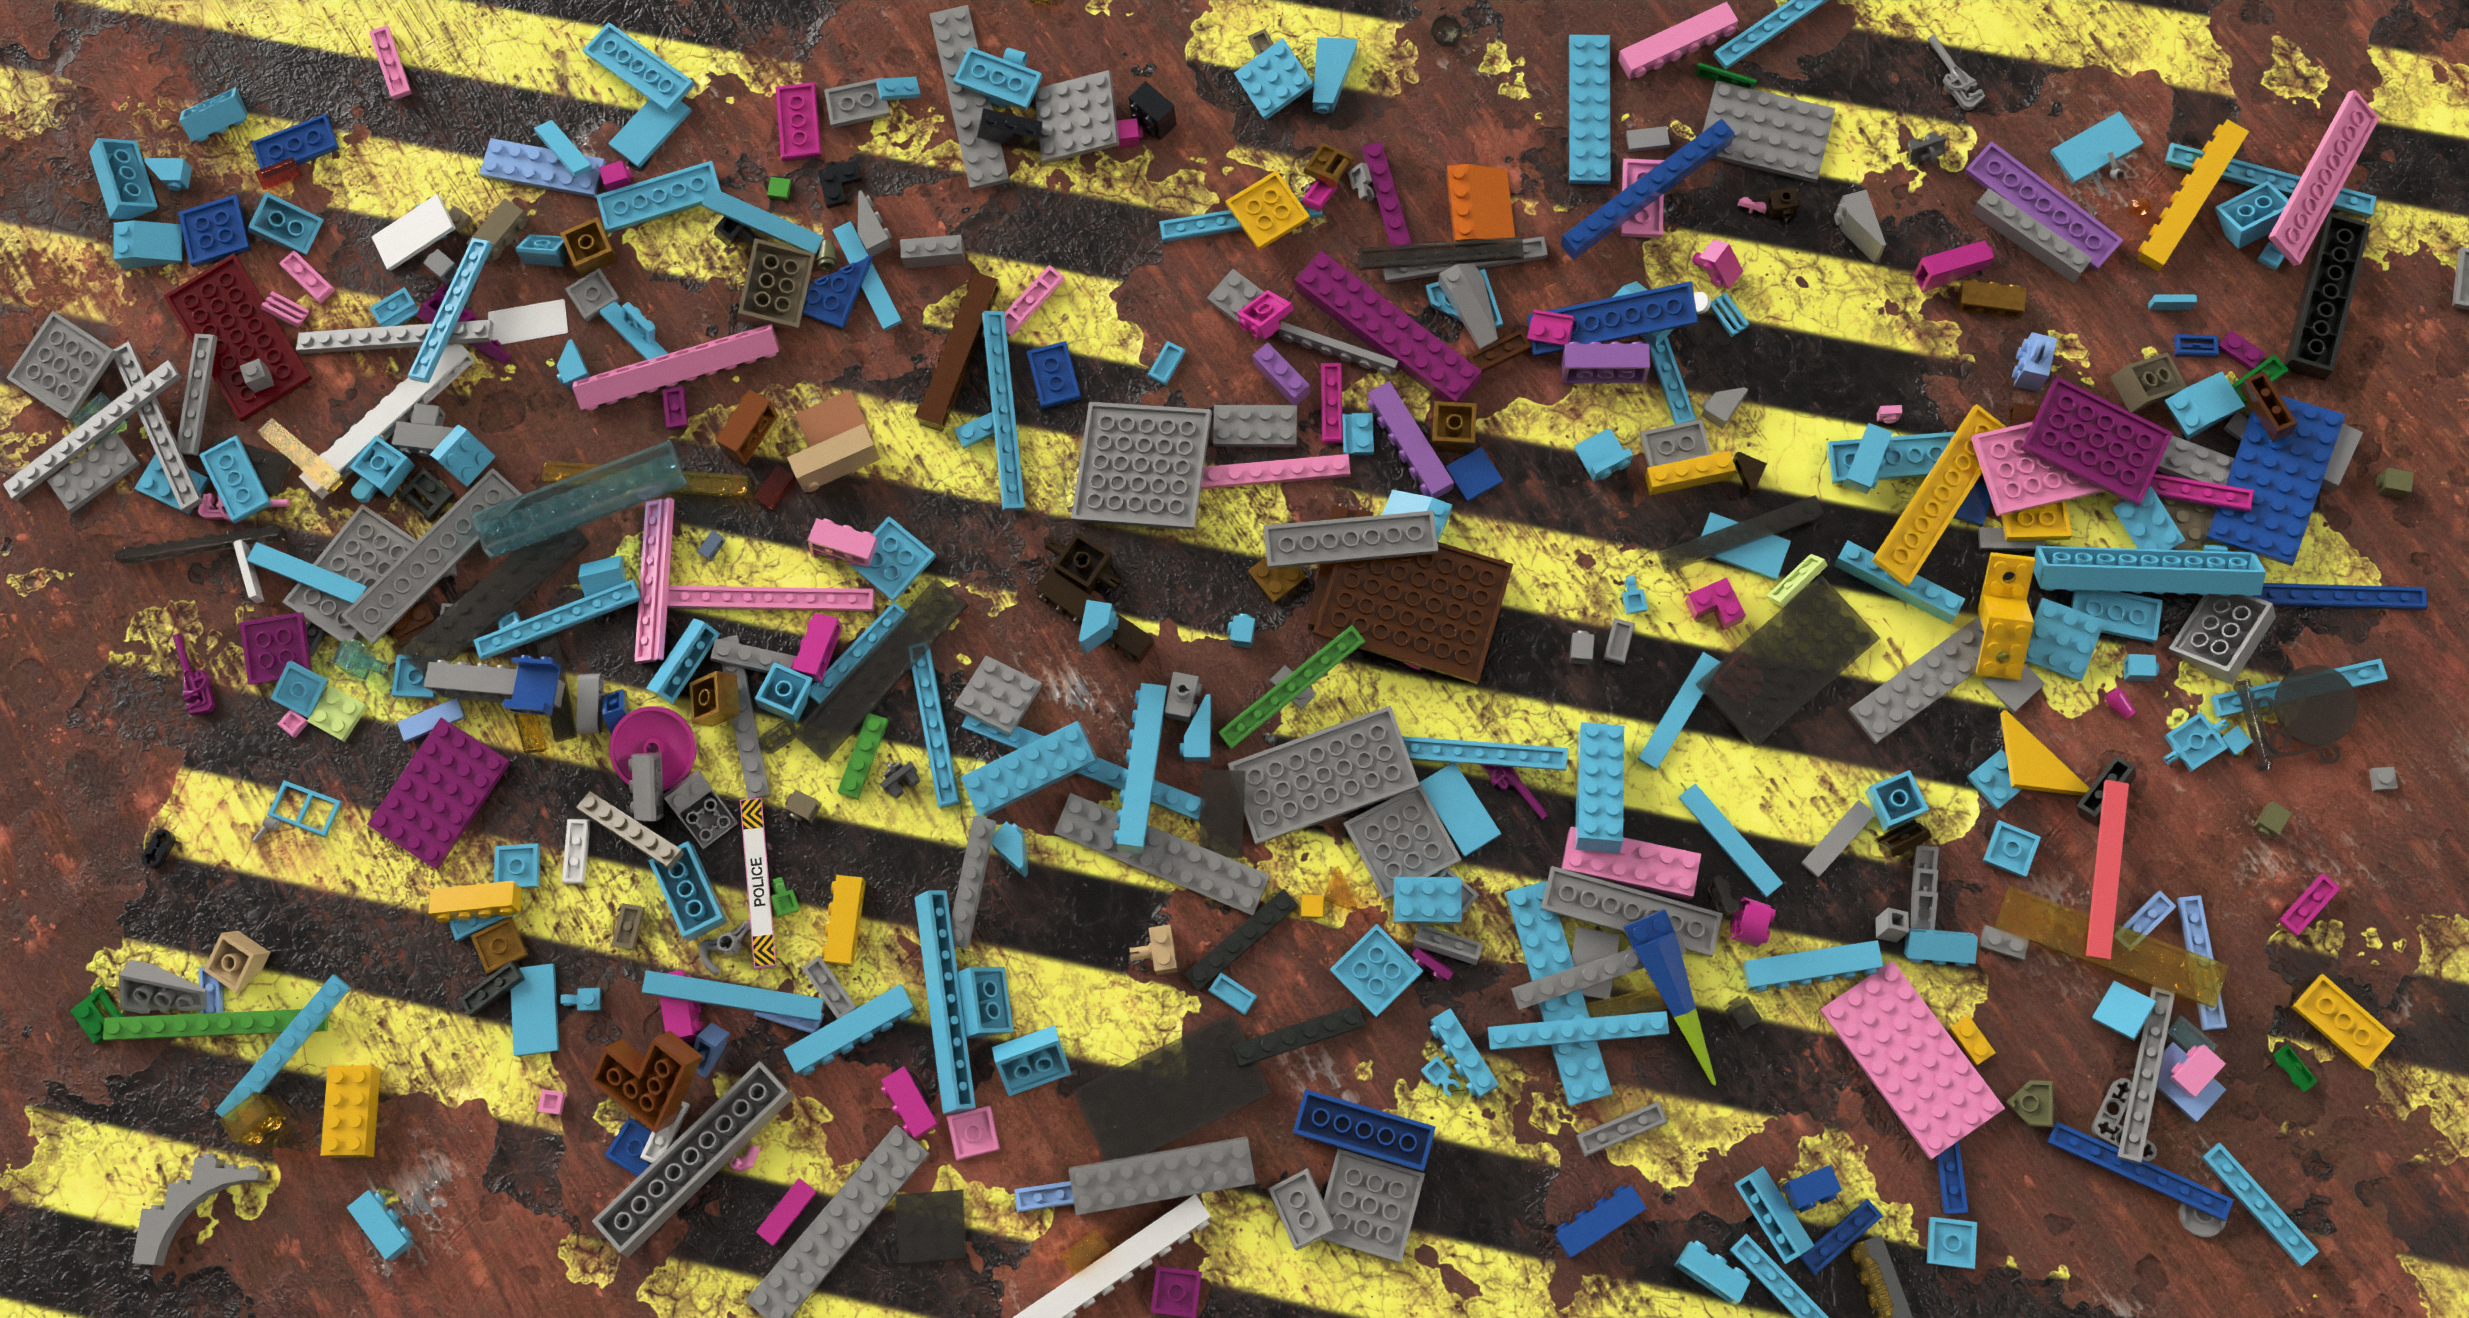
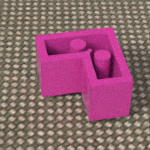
[1685,578,1746,630]

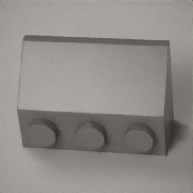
[628,752,664,821]

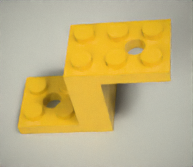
[1976,552,2035,680]

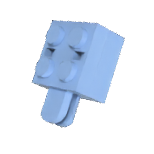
[2012,332,2057,392]

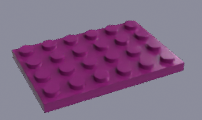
[2020,376,2173,507]
[367,717,511,870]

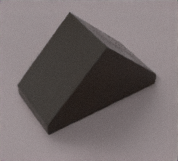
[1733,452,1767,498]

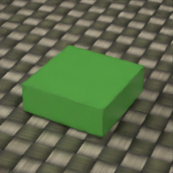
[767,177,792,200]

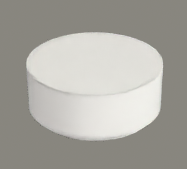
[1694,292,1711,314]

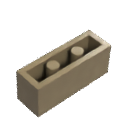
[466,198,529,264]

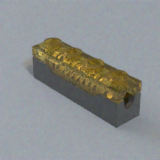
[1851,1235,1913,1318]

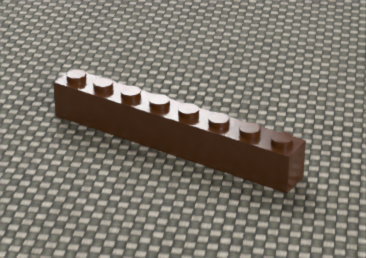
[916,272,1000,432]

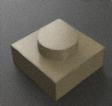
[448,206,472,234]

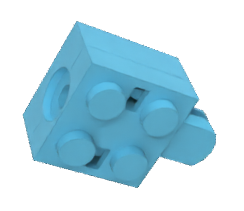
[349,435,415,503]

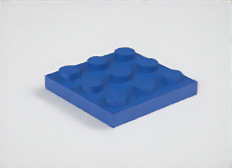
[178,194,251,267]

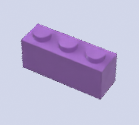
[1252,342,1310,405]

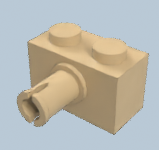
[1129,925,1178,975]

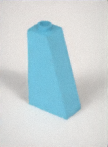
[1313,37,1357,114]

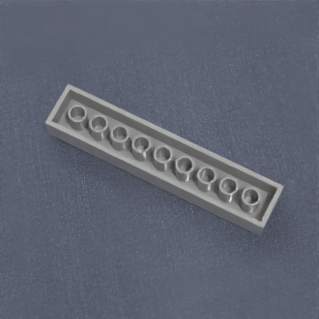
[592,1061,795,1257]

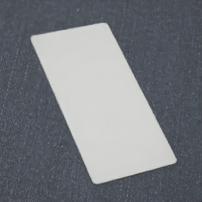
[488,299,568,344]

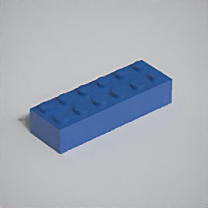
[1293,1089,1436,1173]

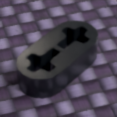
[141,829,176,869]

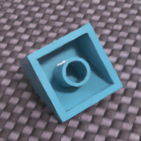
[1079,600,1119,653]
[755,662,813,724]
[991,821,1028,878]

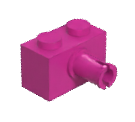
[1692,239,1743,289]

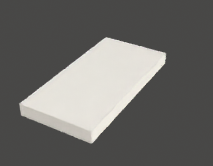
[372,194,456,271]

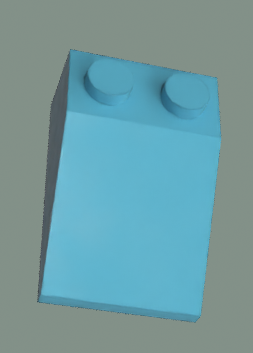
[248,192,324,255]
[113,220,184,269]
[2164,371,2245,440]
[1382,490,1452,542]

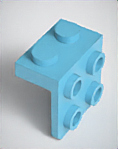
[1575,429,1633,482]

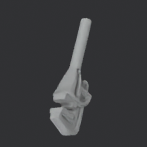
[1928,35,1985,111]

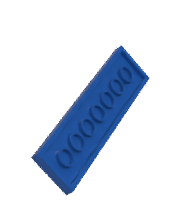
[1527,281,1699,356]

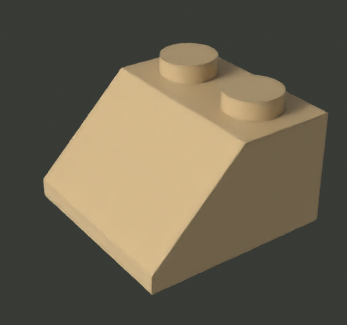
[204,931,270,993]

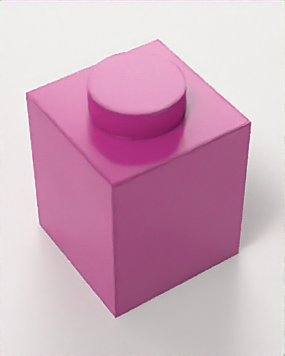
[1116,118,1143,148]
[599,160,633,192]

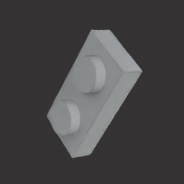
[1270,665,1316,710]
[1978,925,2029,961]

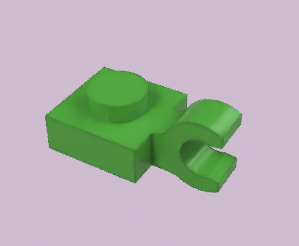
[771,877,799,918]

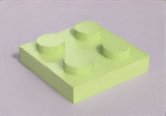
[307,685,368,742]

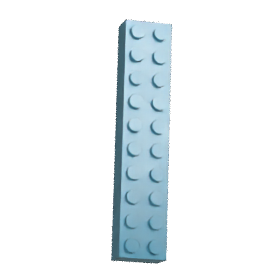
[2033,546,2266,597]

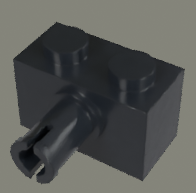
[714,199,763,248]

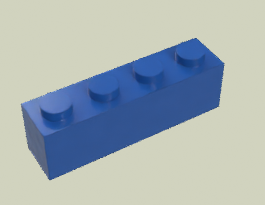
[1554,1184,1647,1259]

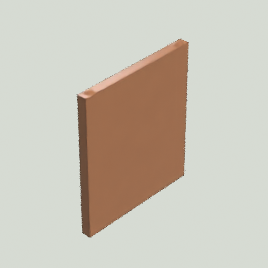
[795,390,872,447]

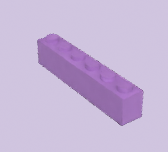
[1366,381,1454,499]

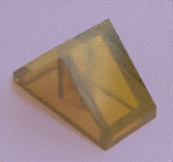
[1324,866,1357,911]

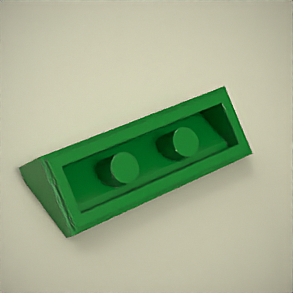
[1695,62,1757,89]

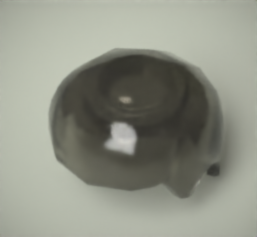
[1430,15,1462,47]

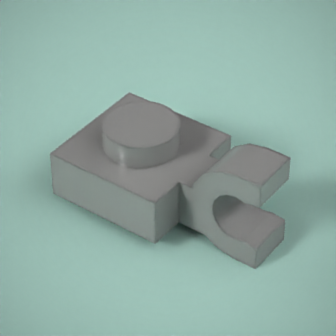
[1347,162,1376,201]

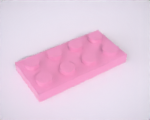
[1621,159,1664,238]

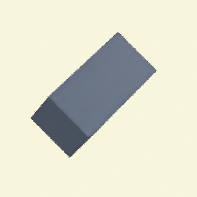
[697,530,726,562]

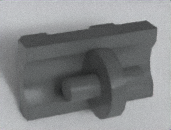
[1907,132,1947,165]
[880,761,921,799]

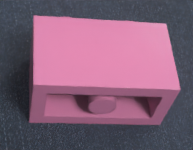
[2169,1045,2226,1098]

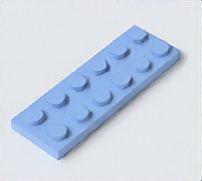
[479,138,606,198]

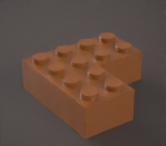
[590,1031,703,1133]

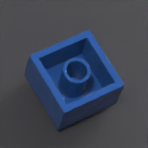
[1781,1165,1842,1213]

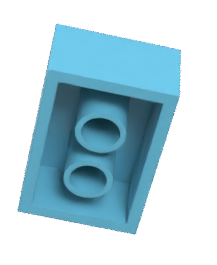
[1393,877,1462,925]

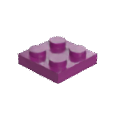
[1151,1266,1202,1318]

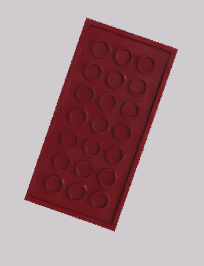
[164,253,313,422]

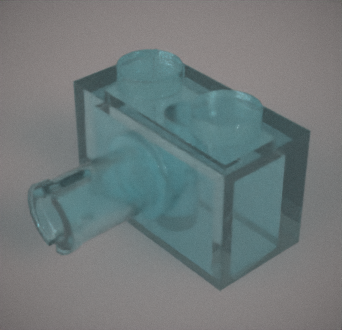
[332,639,387,680]

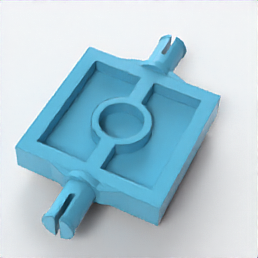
[2163,712,2229,772]

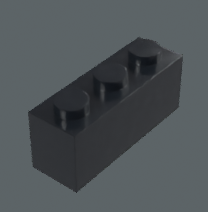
[977,108,1042,151]

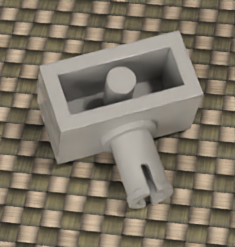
[1164,672,1202,723]

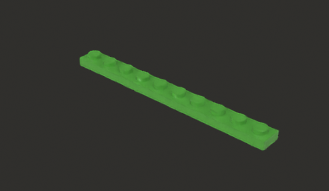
[103,1009,328,1041]

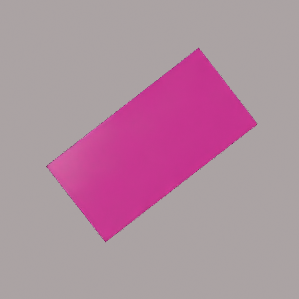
[775,82,822,162]

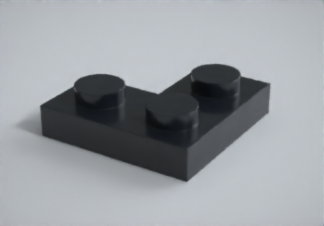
[817,160,862,209]

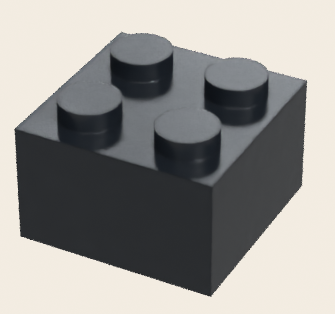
[1129,81,1177,140]

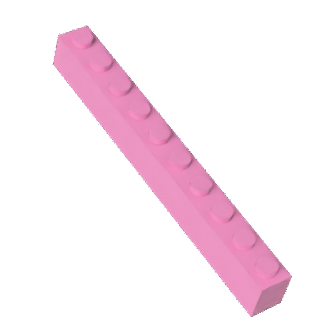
[572,324,779,410]

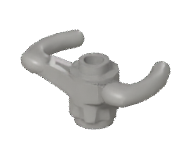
[699,920,751,975]

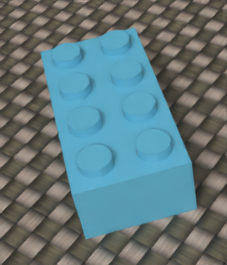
[648,841,728,942]

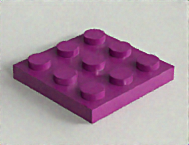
[239,612,312,685]

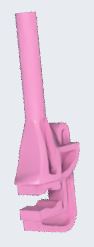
[198,493,290,523]

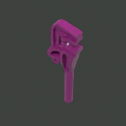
[173,634,215,716]
[1480,765,1549,820]

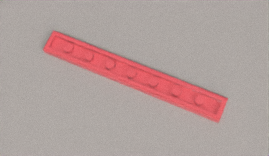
[2086,780,2129,960]

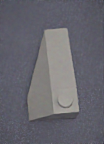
[1438,263,1498,350]
[119,960,207,1014]

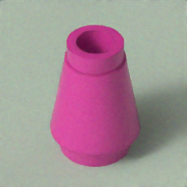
[2104,686,2136,719]

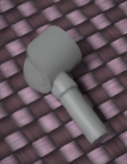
[2107,151,2126,181]
[252,817,280,842]

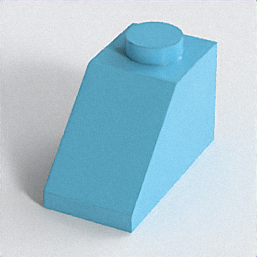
[144,158,192,191]
[557,339,590,391]

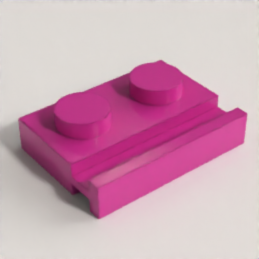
[1527,309,1575,346]

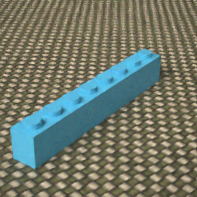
[1113,683,1167,854]

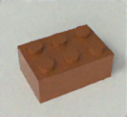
[715,389,778,466]

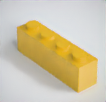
[1645,451,1735,496]
[822,875,866,967]
[428,881,522,923]

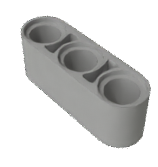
[576,673,604,734]

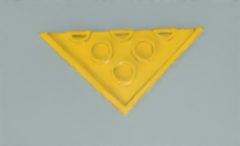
[2000,710,2090,796]

